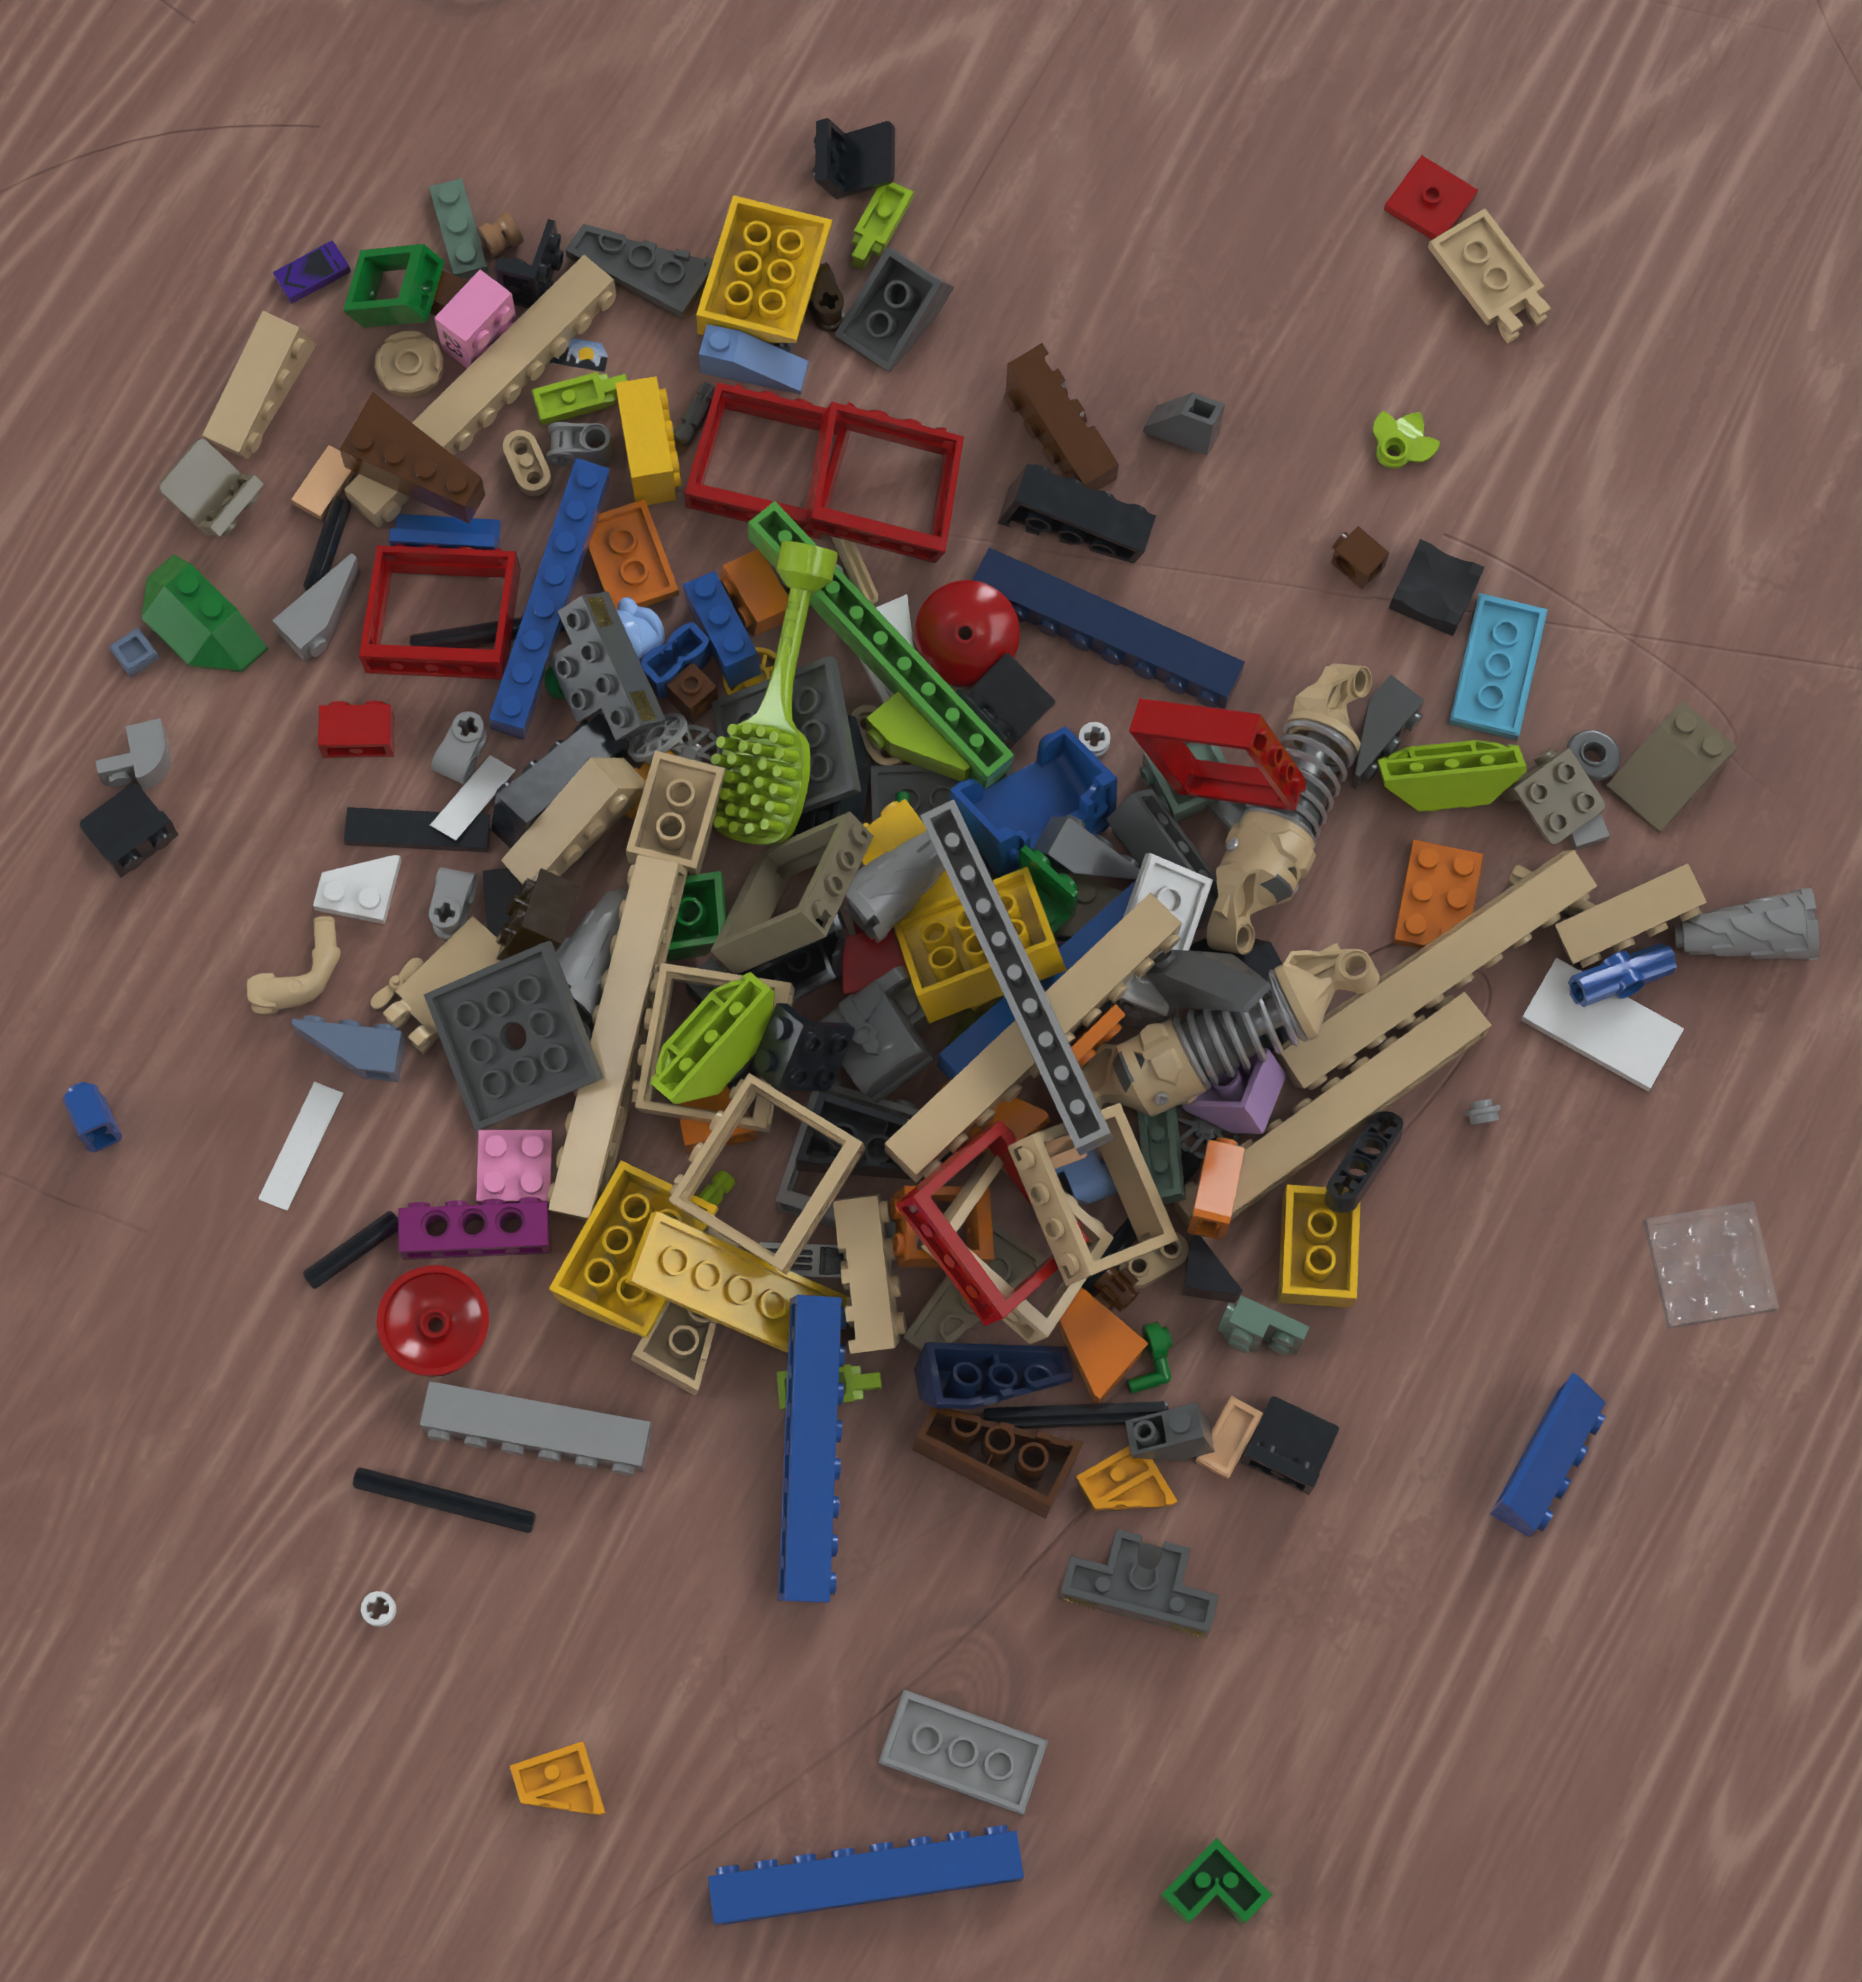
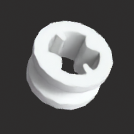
[1079,722,1111,757]
[361,1591,396,1627]

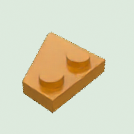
[1075,1445,1178,1511]
[510,1741,606,1816]

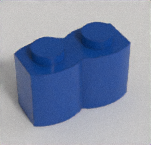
[641,622,712,699]
[62,1082,122,1152]

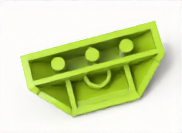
[1378,740,1527,812]
[650,972,775,1104]

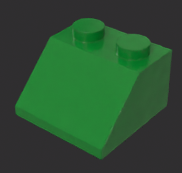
[666,871,727,961]

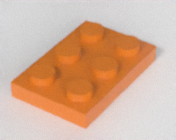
[588,499,679,610]
[1393,839,1484,949]
[1070,1004,1126,1067]

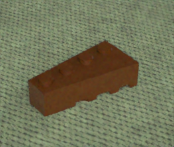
[1004,343,1119,491]
[339,392,485,524]
[912,1407,1084,1519]

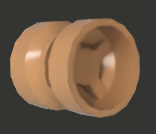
[477,212,524,258]

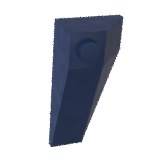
[914,1342,1074,1409]

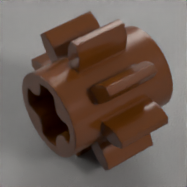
[1094,1267,1139,1312]

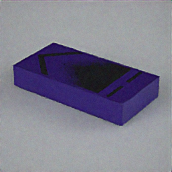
[273,240,351,304]

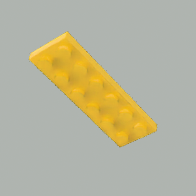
[625,1211,849,1353]

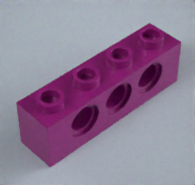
[398,1197,551,1260]

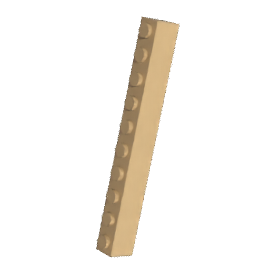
[344,255,616,529]
[1272,850,1597,1090]
[547,855,688,1221]
[885,892,1182,1183]
[1173,992,1492,1240]

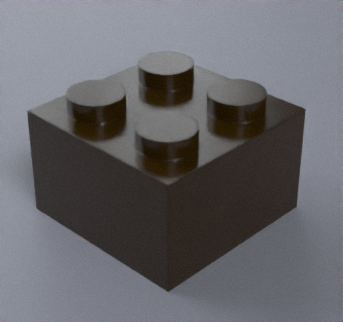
[496,868,580,961]

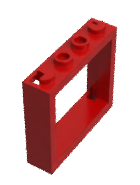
[684,382,851,540]
[803,401,964,563]
[359,544,521,680]
[1129,698,1306,811]
[895,1120,1089,1326]

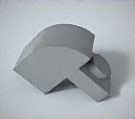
[95,718,171,791]

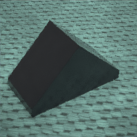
[1182,1234,1243,1303]

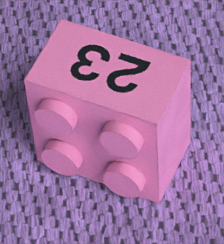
[434,270,517,368]

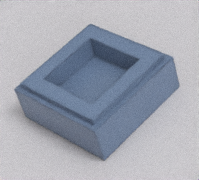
[109,627,160,678]

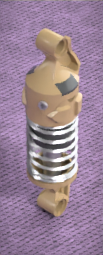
[1206,664,1372,955]
[1057,943,1380,1117]

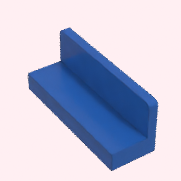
[389,514,501,550]

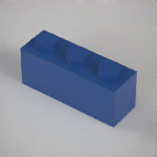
[683,571,761,688]

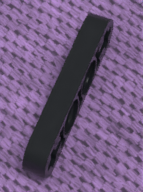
[1324,1111,1404,1213]

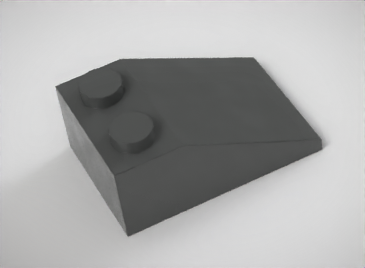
[834,246,954,372]

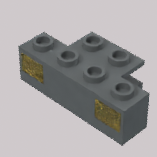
[548,591,666,740]
[1059,1529,1219,1638]

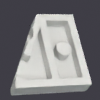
[313,855,402,924]

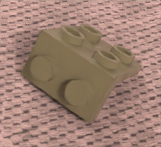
[158,439,264,537]
[1501,748,1605,845]

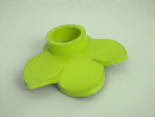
[1373,411,1440,469]

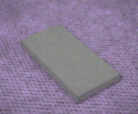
[878,1690,1048,1816]

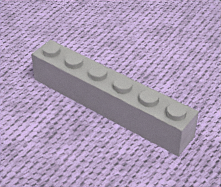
[419,1381,653,1476]

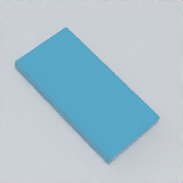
[1448,593,1548,740]

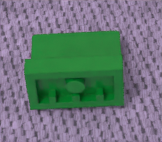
[1014,845,1079,936]

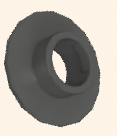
[1566,730,1621,781]

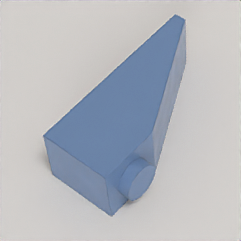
[699,324,809,394]

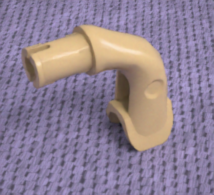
[247,916,341,1015]

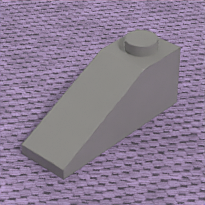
[272,553,361,662]

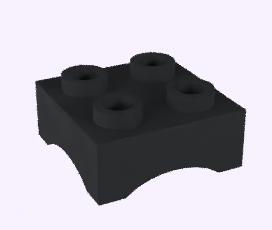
[1389,539,1484,636]

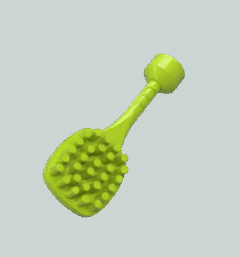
[711,541,838,846]

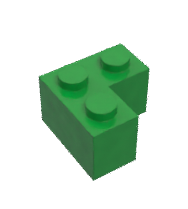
[1159,1838,1272,1925]

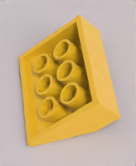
[696,195,832,343]
[894,867,1067,1023]
[549,1160,719,1338]

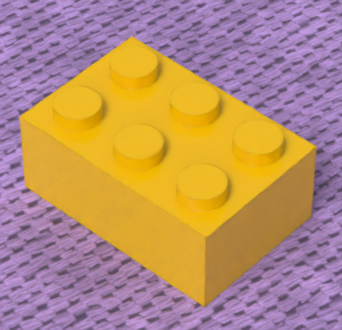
[615,376,682,505]
[1278,1185,1361,1308]

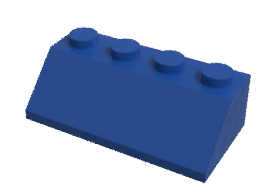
[1490,1372,1606,1537]

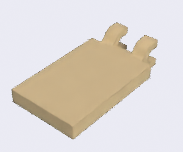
[1428,208,1551,344]
[383,916,501,1054]

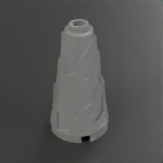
[844,830,945,943]
[1674,888,1819,961]
[556,889,628,1026]

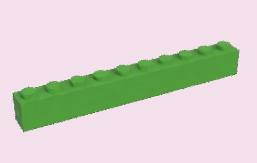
[748,501,1014,790]

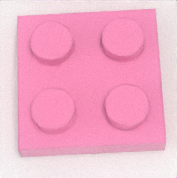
[476,1130,553,1205]

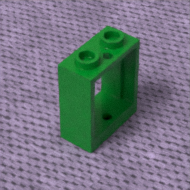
[343,244,444,328]

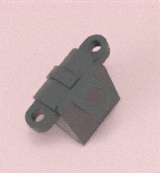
[818,966,935,1104]

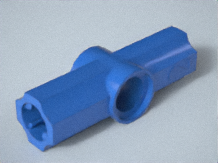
[1568,943,1677,1007]

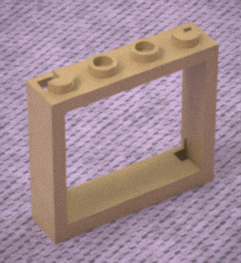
[631,963,795,1133]
[669,1073,866,1275]
[1007,1103,1178,1286]
[921,1149,1114,1344]

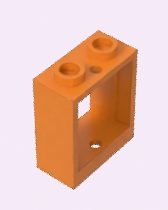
[890,1185,995,1268]

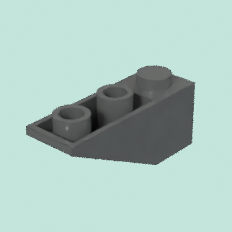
[1351,675,1424,789]
[1032,815,1140,880]

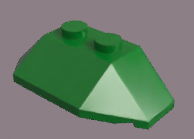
[141,554,268,672]

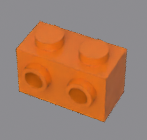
[720,549,789,637]

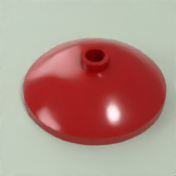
[914,580,1020,686]
[376,1265,490,1377]

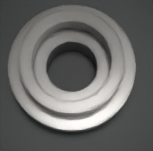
[1464,1099,1501,1125]

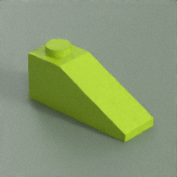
[866,691,970,781]

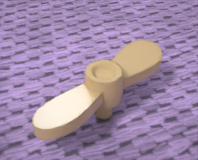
[371,958,424,1010]

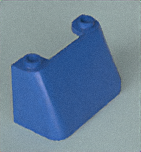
[950,726,1117,878]

